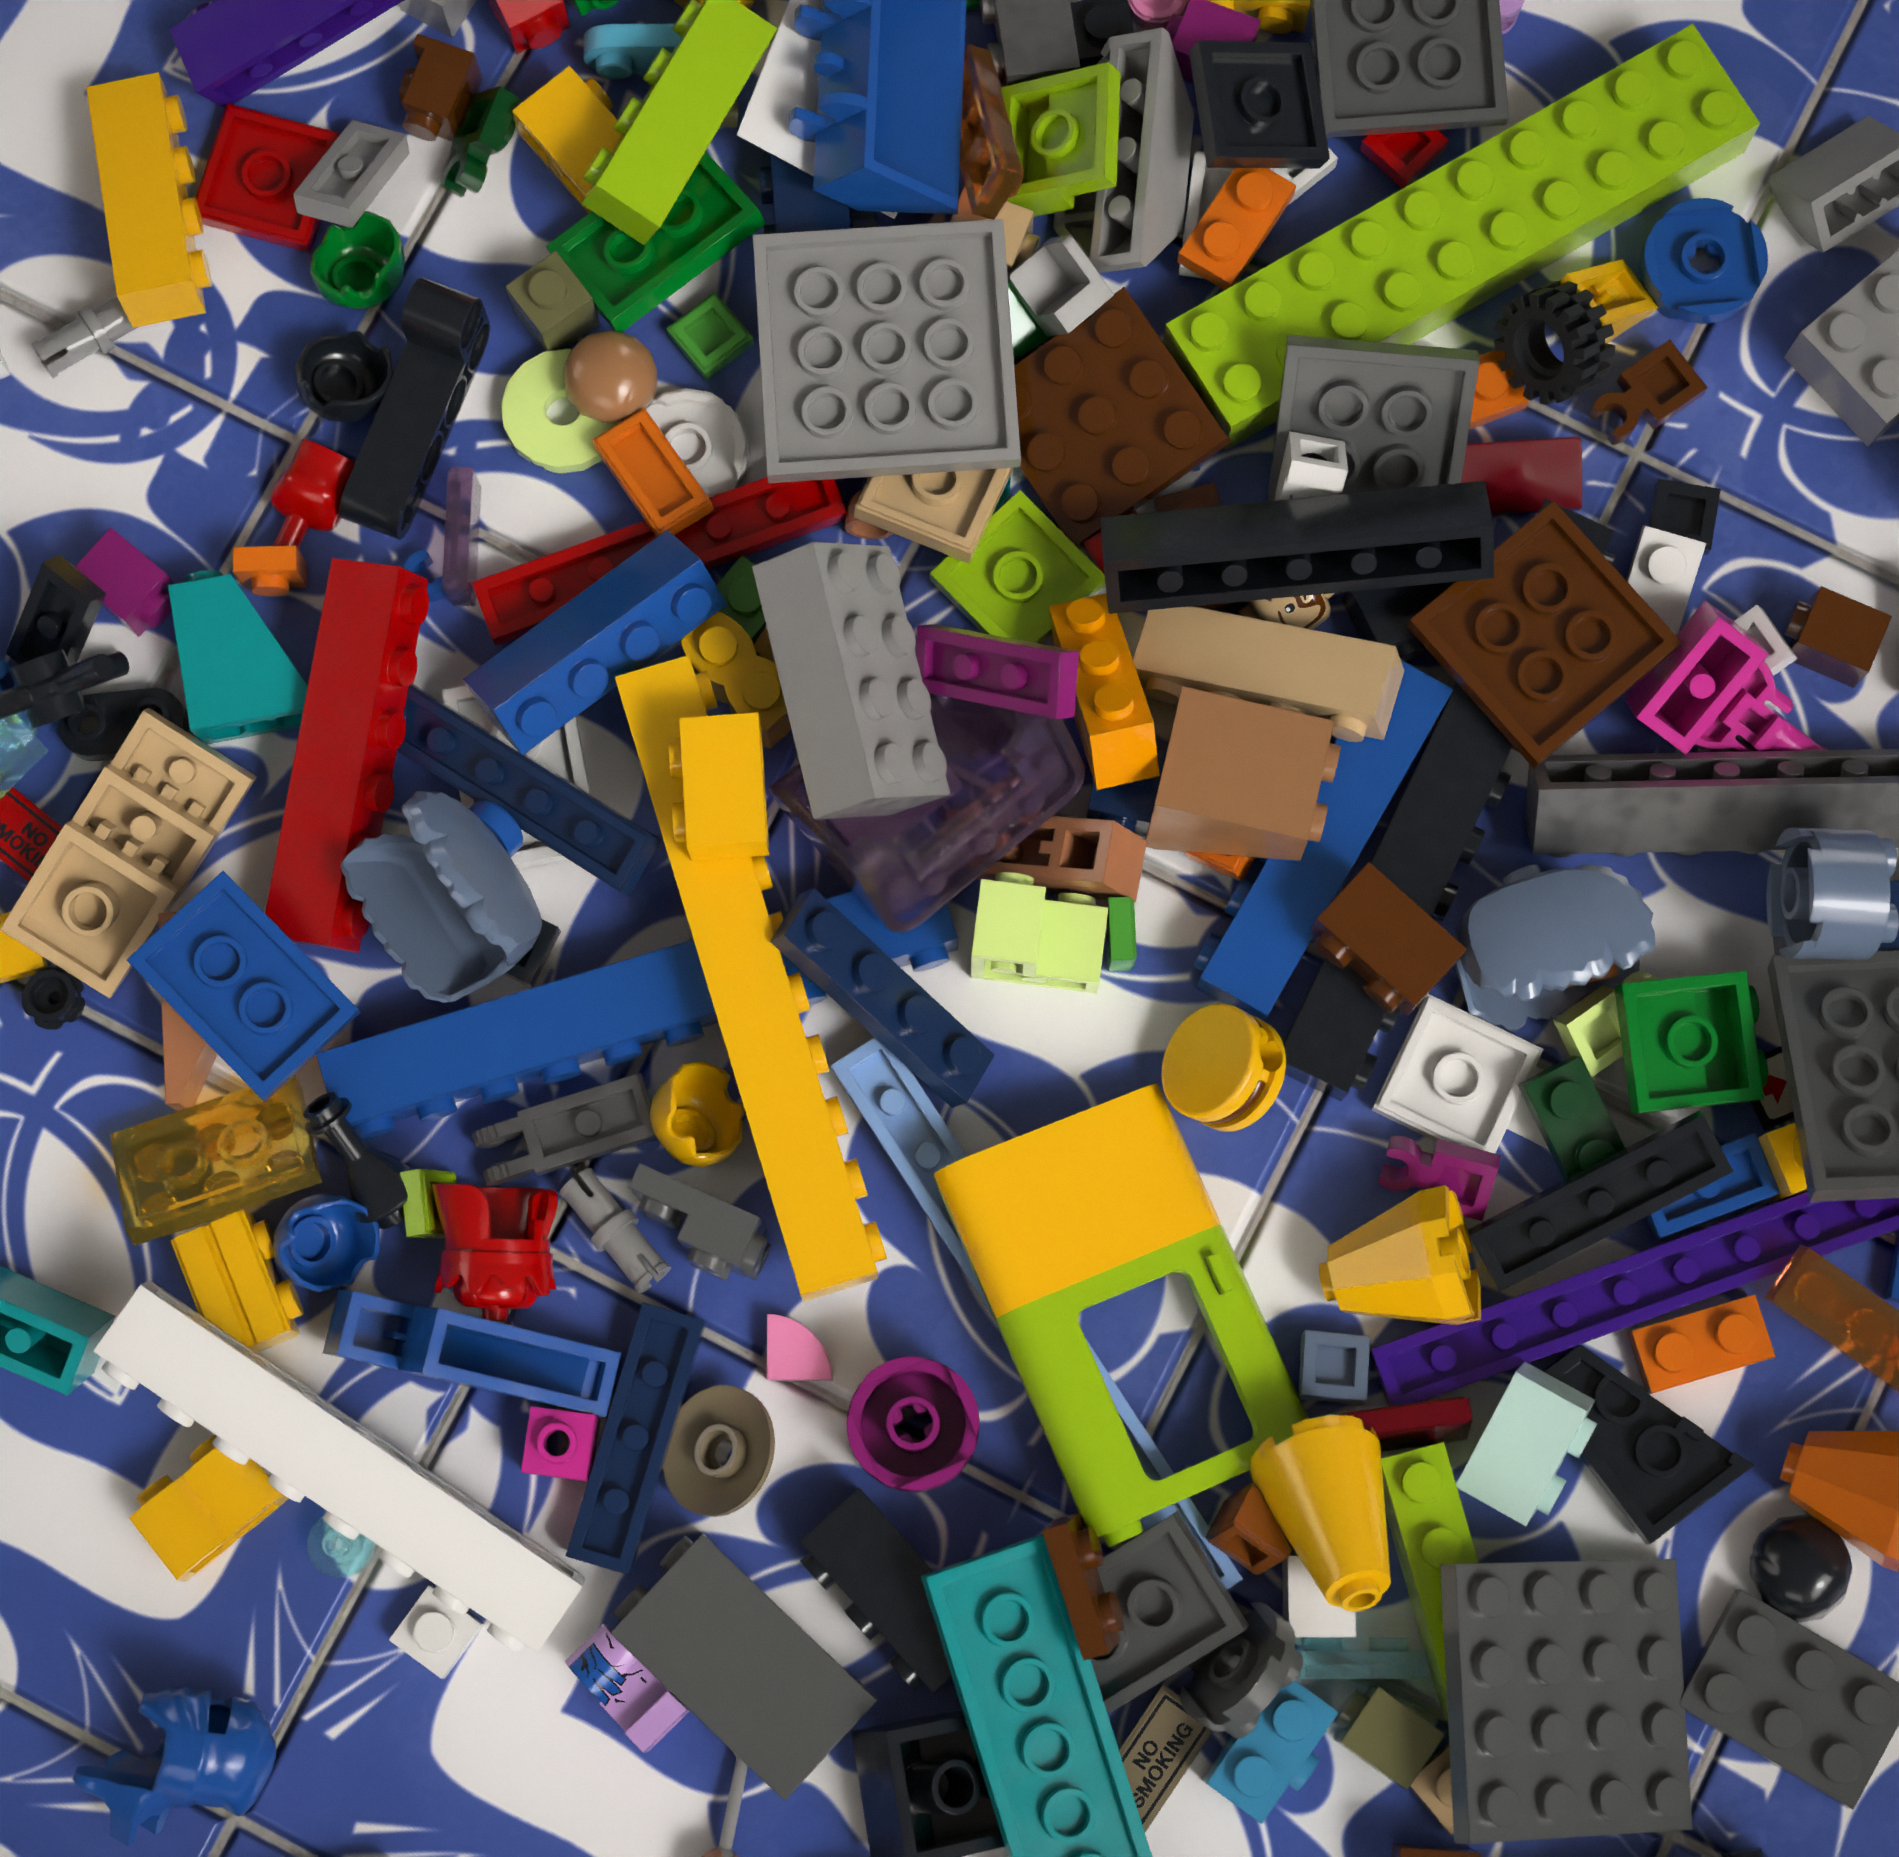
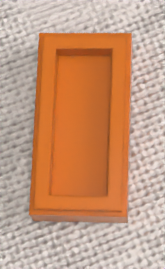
[592,407,714,537]

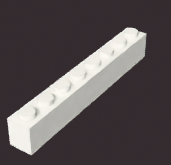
[93,1281,585,1653]

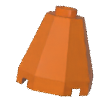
[1780,1431,1899,1572]

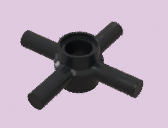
[0,649,129,729]

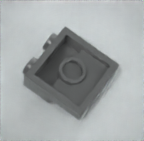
[628,1163,772,1281]

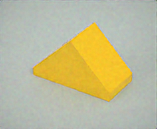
[1559,259,1659,343]

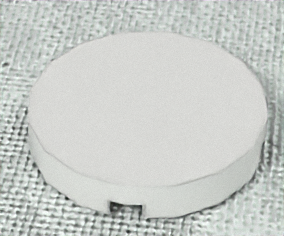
[645,388,751,497]

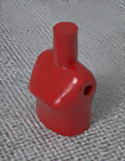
[270,438,355,549]

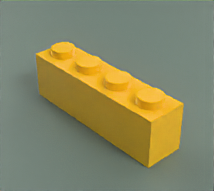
[86,72,212,328]

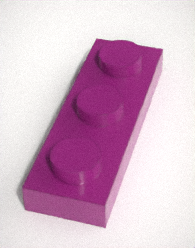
[916,624,1079,719]

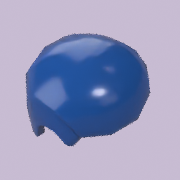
[273,1193,380,1292]

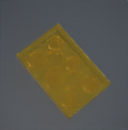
[110,1074,322,1246]

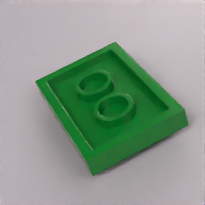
[546,151,766,332]

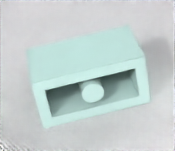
[1456,1362,1597,1526]

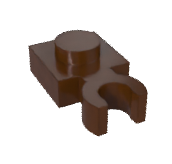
[1588,340,1708,445]

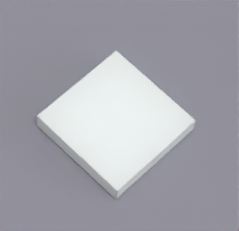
[1371,994,1544,1154]

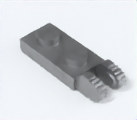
[471,1073,657,1187]

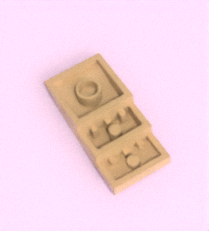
[0,708,257,999]

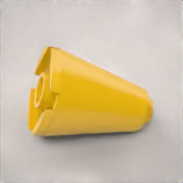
[1250,1415,1391,1612]

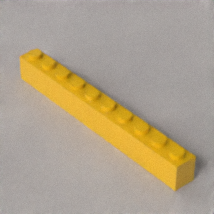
[615,655,887,1302]

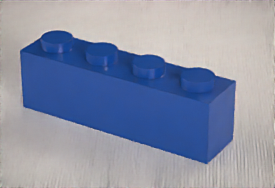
[463,530,727,756]

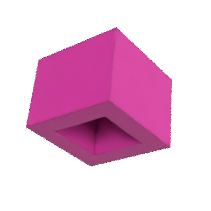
[521,1406,601,1482]

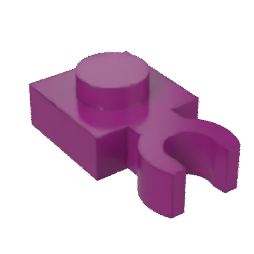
[1378,1135,1501,1221]

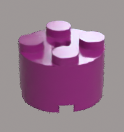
[846,1356,980,1493]

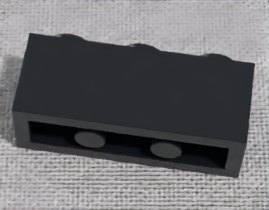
[800,1488,952,1692]

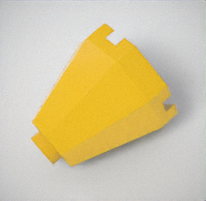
[1319,1185,1481,1325]

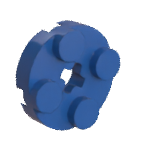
[1640,198,1768,324]

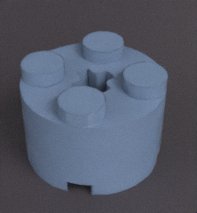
[1766,828,1899,960]

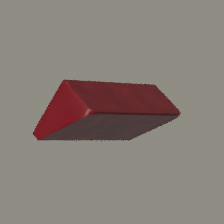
[1461,437,1582,516]

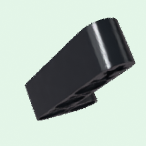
[339,277,490,540]

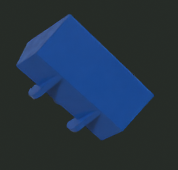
[789,0,966,214]

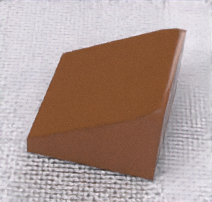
[1205,1483,1292,1575]

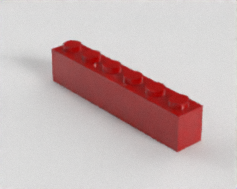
[265,558,429,953]

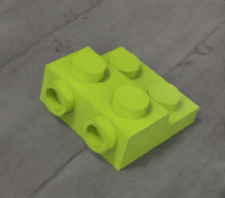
[993,62,1121,217]

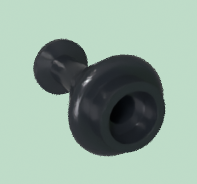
[303,1092,414,1229]

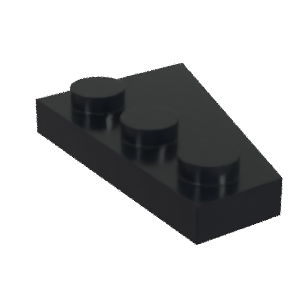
[1543,1344,1754,1544]

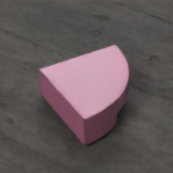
[767,1314,833,1381]

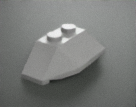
[1053,27,1194,273]

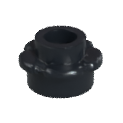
[22,967,85,1030]

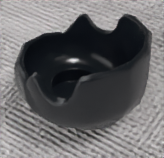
[294,331,393,423]
[1749,1515,1852,1623]

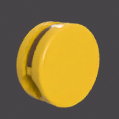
[1161,1003,1286,1132]

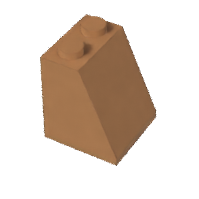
[1146,686,1341,861]

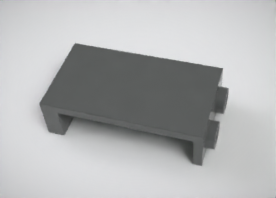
[610,1534,878,1801]

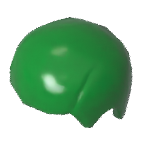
[310,211,405,309]

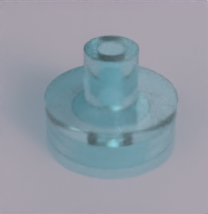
[307,1517,377,1578]

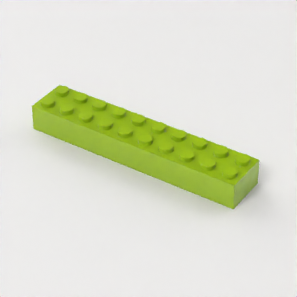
[1163,24,1760,450]

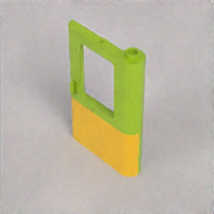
[932,1083,1309,1547]

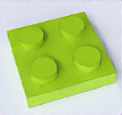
[929,490,1106,644]

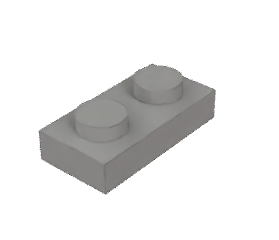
[293,120,409,228]

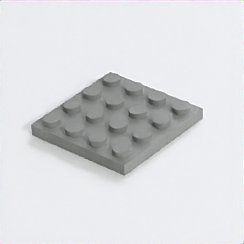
[753,219,1021,483]

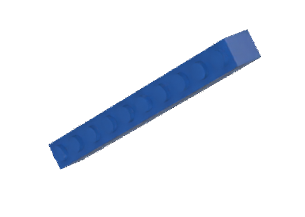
[316,866,958,1140]

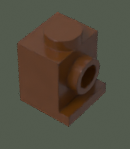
[399,34,483,142]

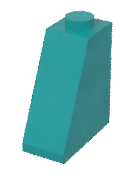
[168,570,308,744]

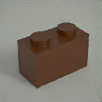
[1311,862,1467,1016]

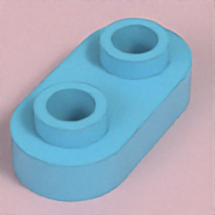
[584,24,681,79]

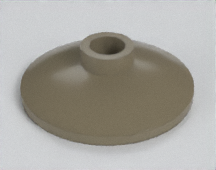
[663,1385,775,1517]

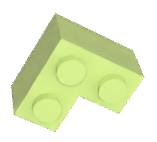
[971,872,1108,994]

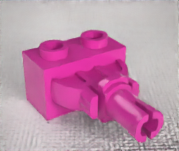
[1624,600,1828,754]

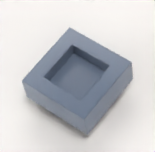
[1298,1330,1370,1405]

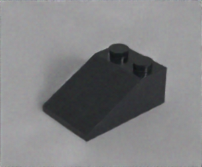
[851,1710,1005,1857]

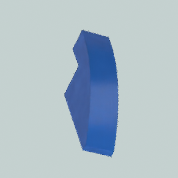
[323,1290,621,1417]

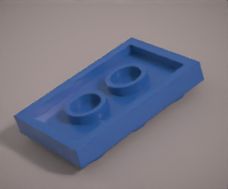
[126,871,360,1102]

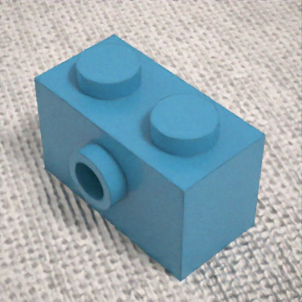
[1201,1681,1339,1824]

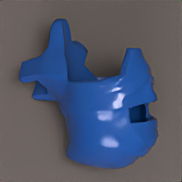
[73,1687,276,1846]

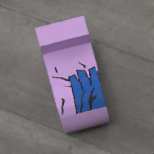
[565,1623,690,1753]

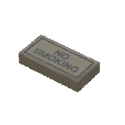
[1119,1684,1213,1832]

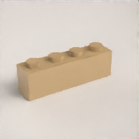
[1133,606,1404,742]

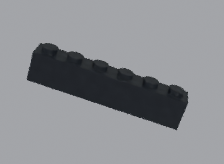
[1101,481,1494,614]

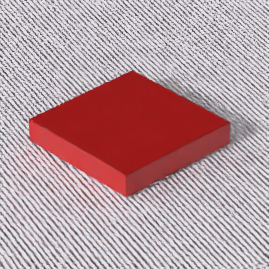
[195,103,341,253]

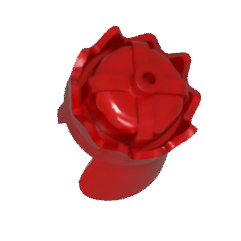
[432,1184,558,1322]

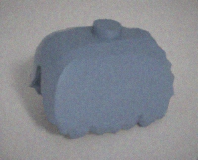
[340,791,542,1003]
[1455,864,1656,1032]

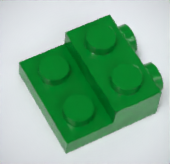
[1614,970,1768,1114]

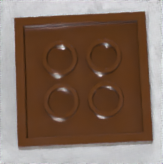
[1014,287,1231,550]
[1407,501,1682,769]

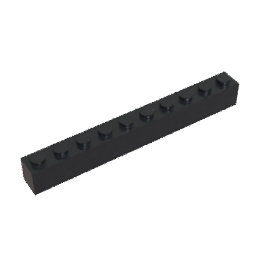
[1283,499,1616,1101]

